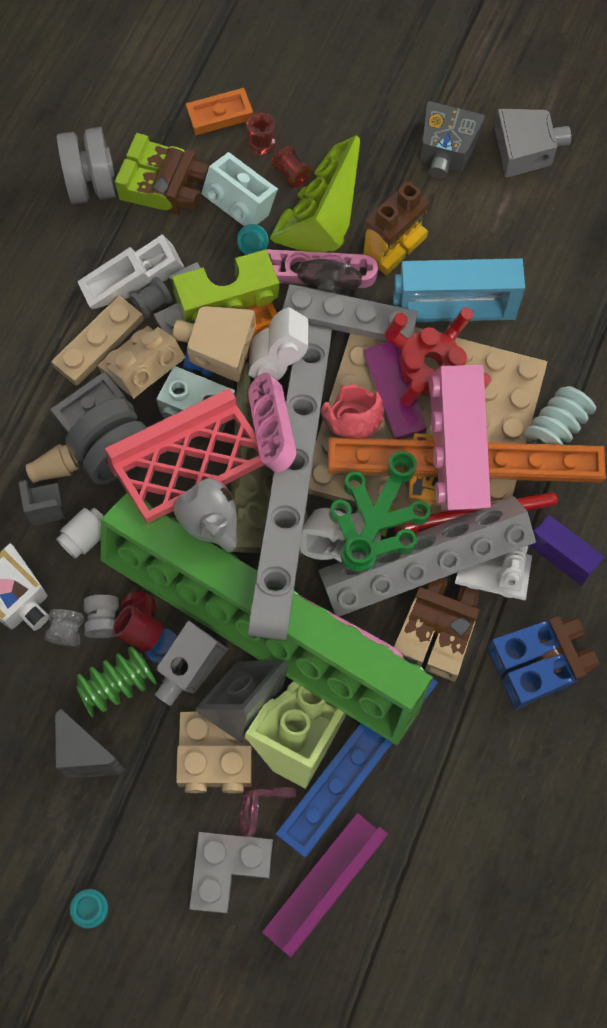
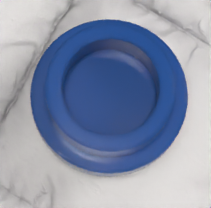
[145,628,177,664]

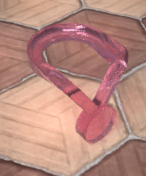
[240,788,296,837]

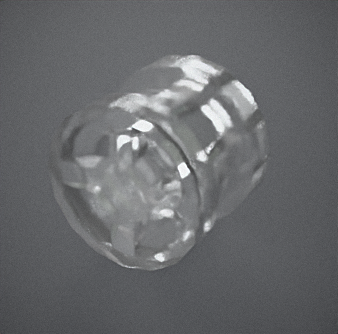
[44,609,84,646]

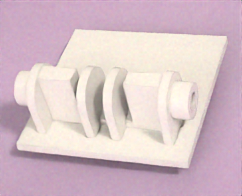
[455,546,532,600]

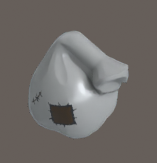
[174,478,237,553]

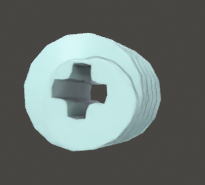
[524,386,596,445]

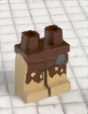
[394,577,480,682]

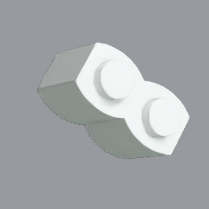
[248,307,308,381]
[300,508,381,562]

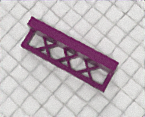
[262,813,388,958]

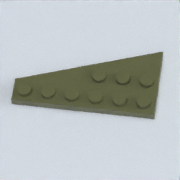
[231,363,308,556]

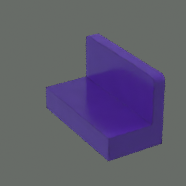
[528,515,604,586]

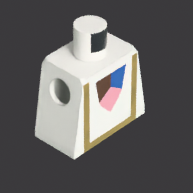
[0,543,49,631]

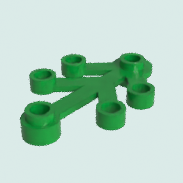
[329,451,431,572]

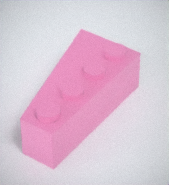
[428,365,491,511]

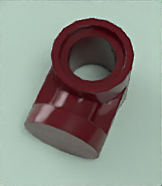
[112,592,163,653]

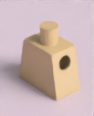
[172,306,256,382]

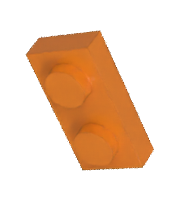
[185,88,254,136]

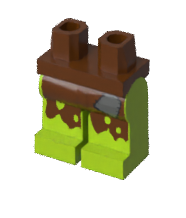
[115,133,210,215]

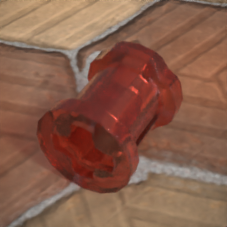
[247,112,276,154]
[272,146,312,188]

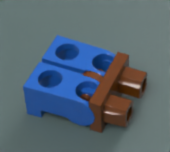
[487,616,600,711]

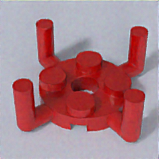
[384,307,492,406]

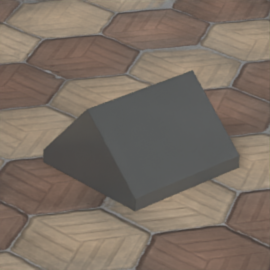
[196,660,288,742]
[55,709,125,779]

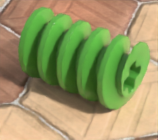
[76,646,157,718]

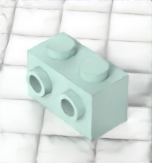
[201,152,278,226]
[156,366,236,432]

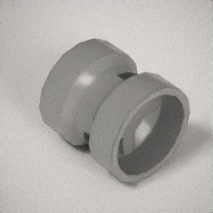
[84,595,119,638]

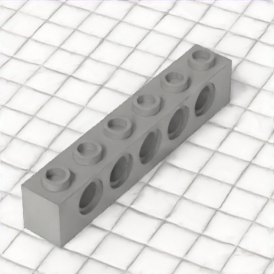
[318,497,536,617]

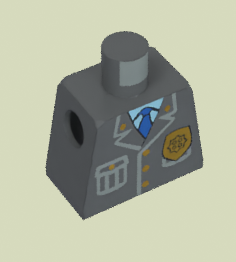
[420,101,485,179]

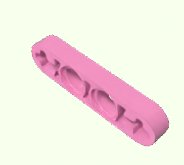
[267,249,378,288]
[248,373,296,473]

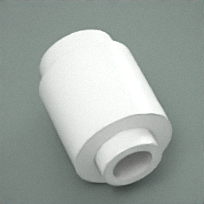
[56,508,103,559]

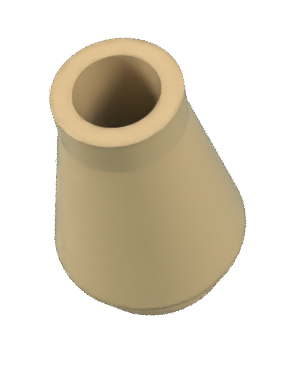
[26,444,79,483]

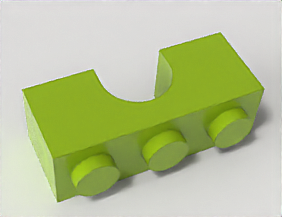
[172,249,279,323]

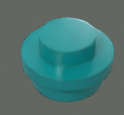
[237,224,269,255]
[70,889,108,929]

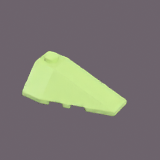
[245,682,346,789]

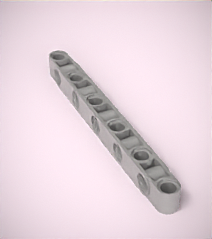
[248,324,332,641]

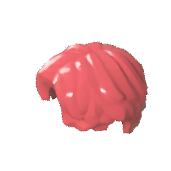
[320,384,384,439]

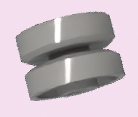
[57,126,116,205]

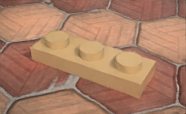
[51,295,144,386]

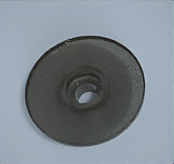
[297,259,362,294]

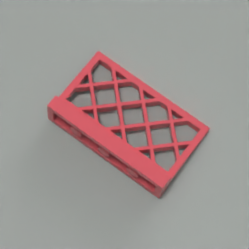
[105,389,265,524]

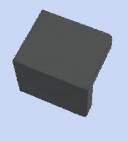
[19,480,66,526]

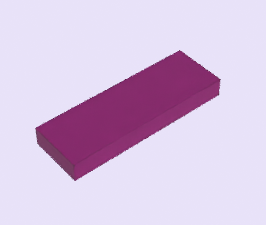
[363,342,427,440]

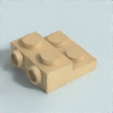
[97,326,186,398]
[176,712,252,793]

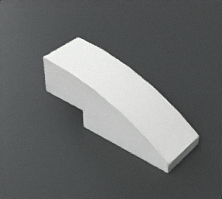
[77,234,185,309]

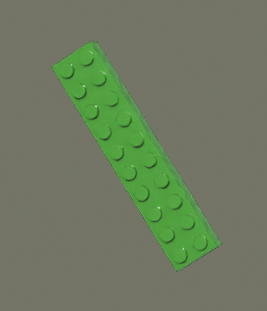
[101,493,433,745]

